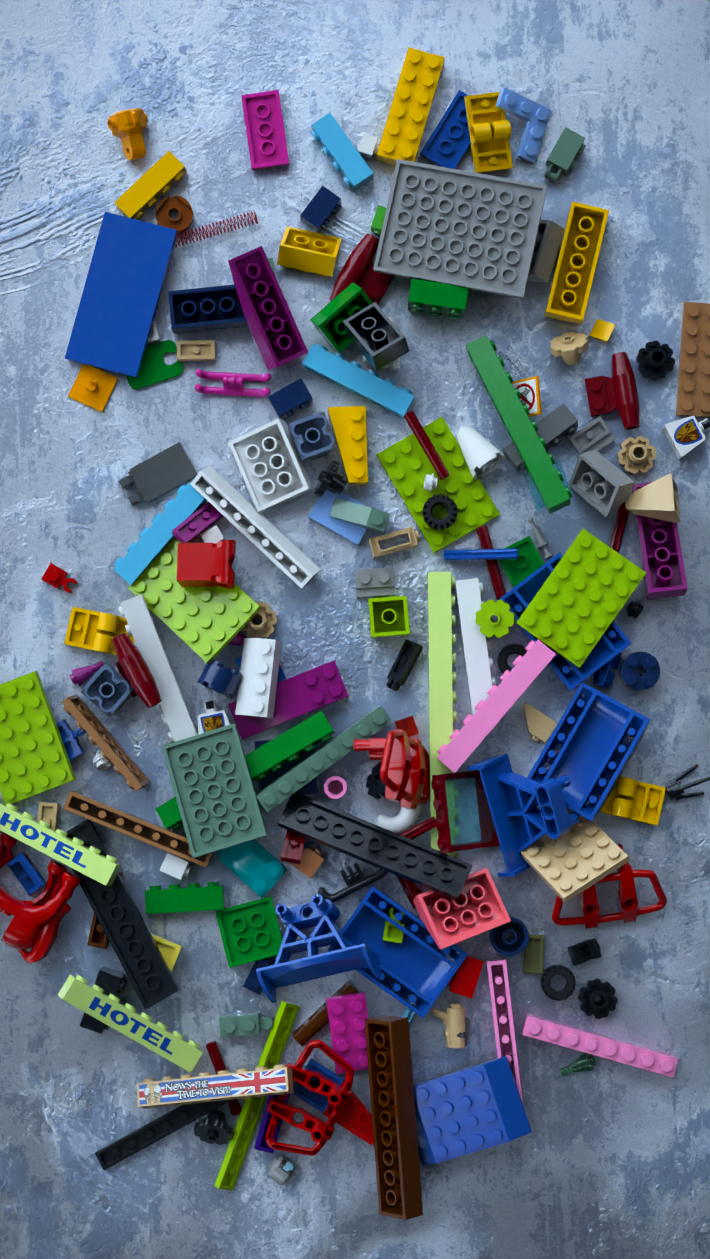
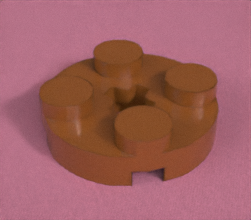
[155,196,194,235]

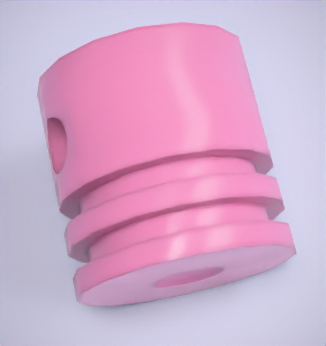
[324,776,347,799]

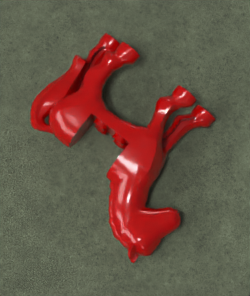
[0,831,81,963]

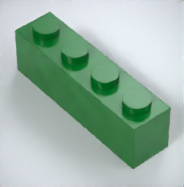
[145,882,225,914]

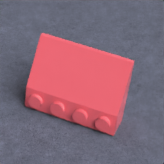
[413,868,511,950]

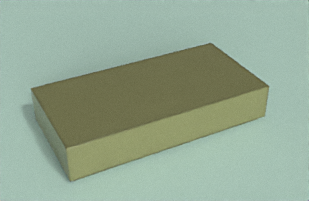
[523,934,545,974]

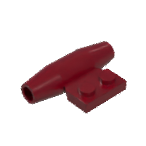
[329,233,395,305]
[585,352,640,430]
[112,633,162,708]

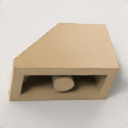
[523,702,558,744]

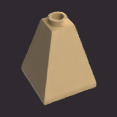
[625,474,681,523]

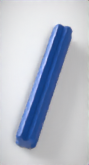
[443,548,519,561]

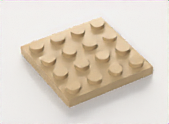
[521,814,629,903]

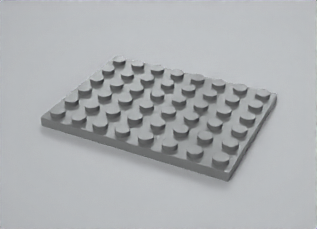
[373,159,548,299]

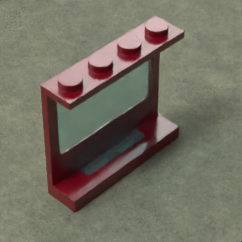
[431,770,500,853]

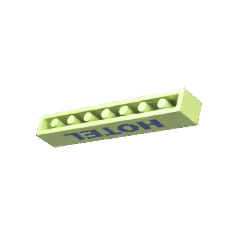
[0,798,122,886]
[58,974,203,1073]

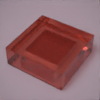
[395,715,419,737]

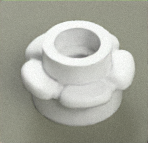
[424,473,437,492]

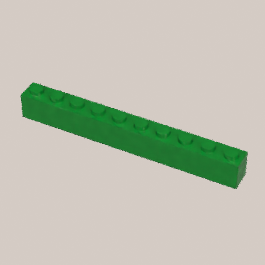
[466,335,572,514]
[155,711,336,831]

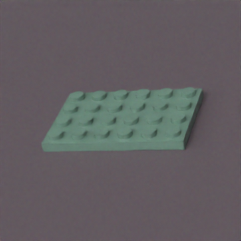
[161,723,268,858]

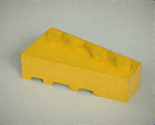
[327,406,368,486]

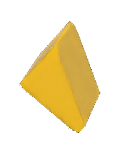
[589,319,615,344]

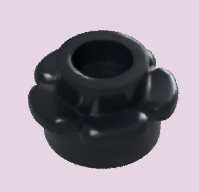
[626,600,644,618]

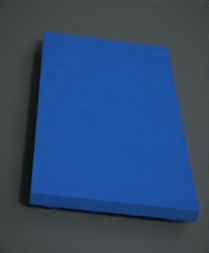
[65,212,178,378]

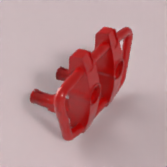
[353,729,430,810]
[552,844,667,929]
[265,1040,354,1156]

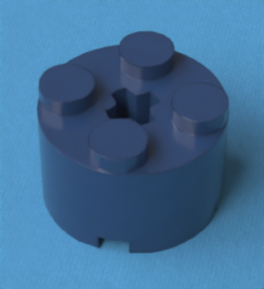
[619,652,660,691]
[197,660,241,699]
[489,915,529,956]

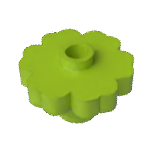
[475,599,515,638]

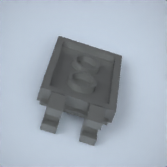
[119,442,198,506]

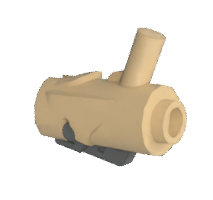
[431,1003,470,1048]

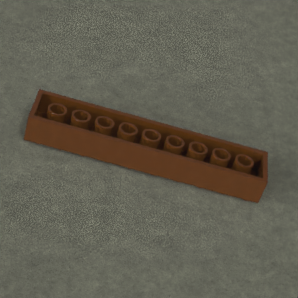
[365,1015,423,1220]

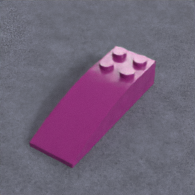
[228,246,308,370]
[632,482,688,600]
[228,660,349,740]

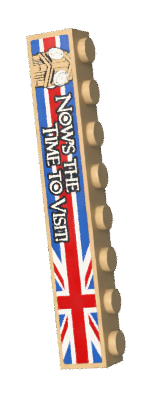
[137,1064,294,1109]

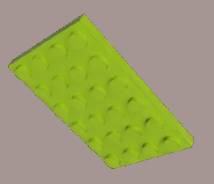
[376,417,500,553]
[516,529,646,668]
[128,538,261,664]
[0,671,76,805]

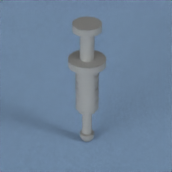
[529,518,554,560]

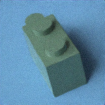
[544,127,586,183]
[219,1012,273,1037]

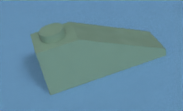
[329,498,390,535]

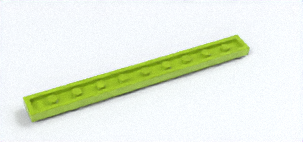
[214,1001,300,1191]

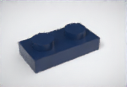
[243,957,276,995]

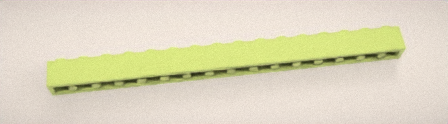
[427,572,458,857]

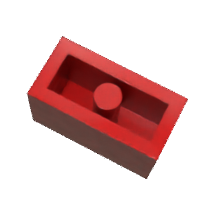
[447,955,484,999]

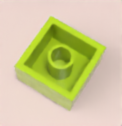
[368,596,410,638]

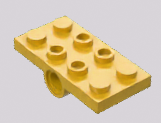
[464,92,513,173]
[64,607,135,655]
[600,777,666,825]

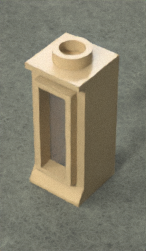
[368,526,420,559]

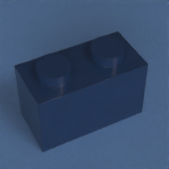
[300,185,342,233]
[268,378,313,419]

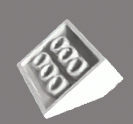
[228,418,314,512]

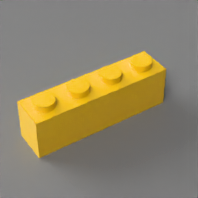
[114,151,186,220]

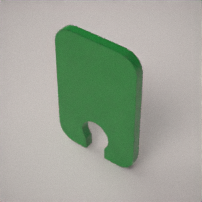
[126,340,183,390]

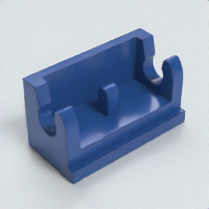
[7,852,47,896]

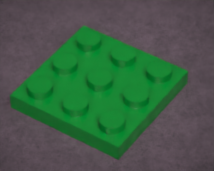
[215,896,283,968]

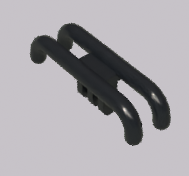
[318,863,388,903]

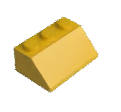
[277,226,342,277]

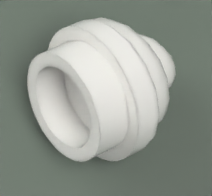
[93,750,112,770]

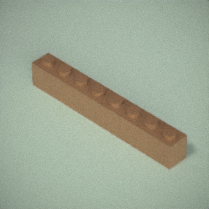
[63,791,214,868]

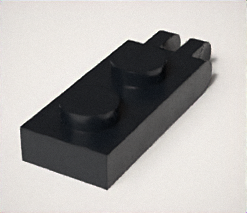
[386,639,423,691]

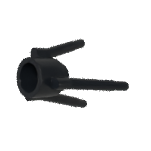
[665,764,710,801]

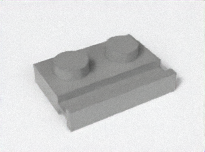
[568,416,615,455]
[355,567,394,598]

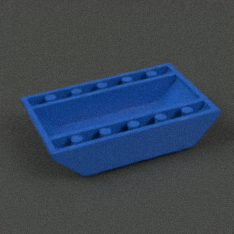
[499,552,631,691]
[527,682,650,821]
[328,886,468,1018]
[414,1056,532,1165]

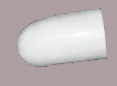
[376,805,422,834]

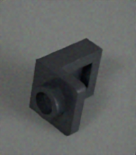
[567,938,602,966]

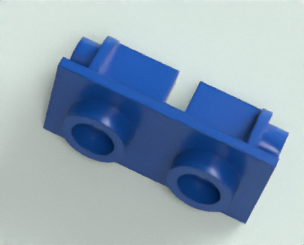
[592,653,622,689]

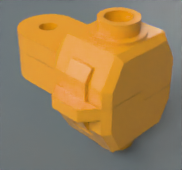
[107,108,148,160]

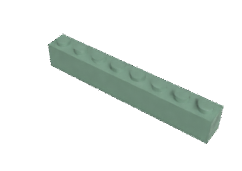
[256,705,392,813]

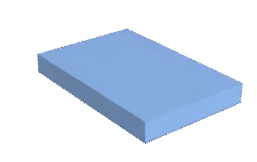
[308,490,367,545]

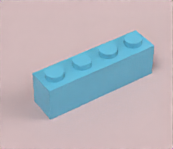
[311,112,373,191]

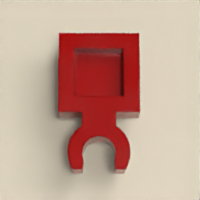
[41,563,78,593]

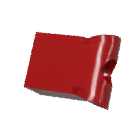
[177,540,236,589]

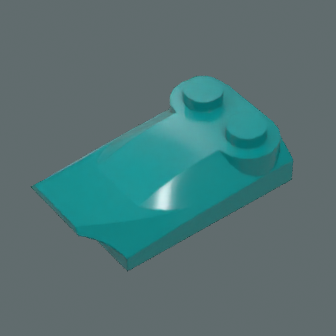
[218,840,288,898]

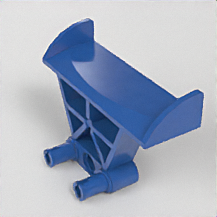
[467,753,581,877]
[256,894,381,1003]

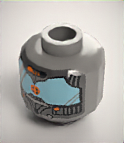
[267,1155,296,1185]

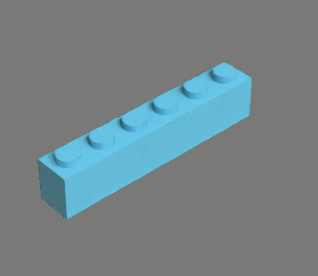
[302,344,414,419]
[114,483,207,585]

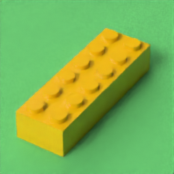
[377,47,445,166]
[544,201,609,325]

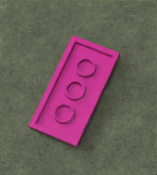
[241,90,289,171]
[326,992,368,1074]

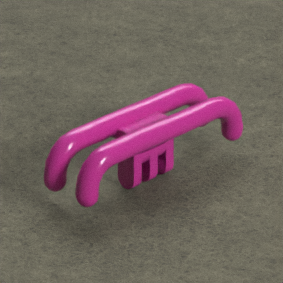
[195,369,272,397]

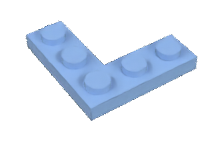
[496,87,551,164]

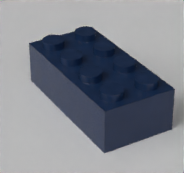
[168,284,249,334]

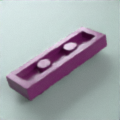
[172,502,223,543]

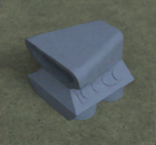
[289,412,337,461]
[81,663,134,717]

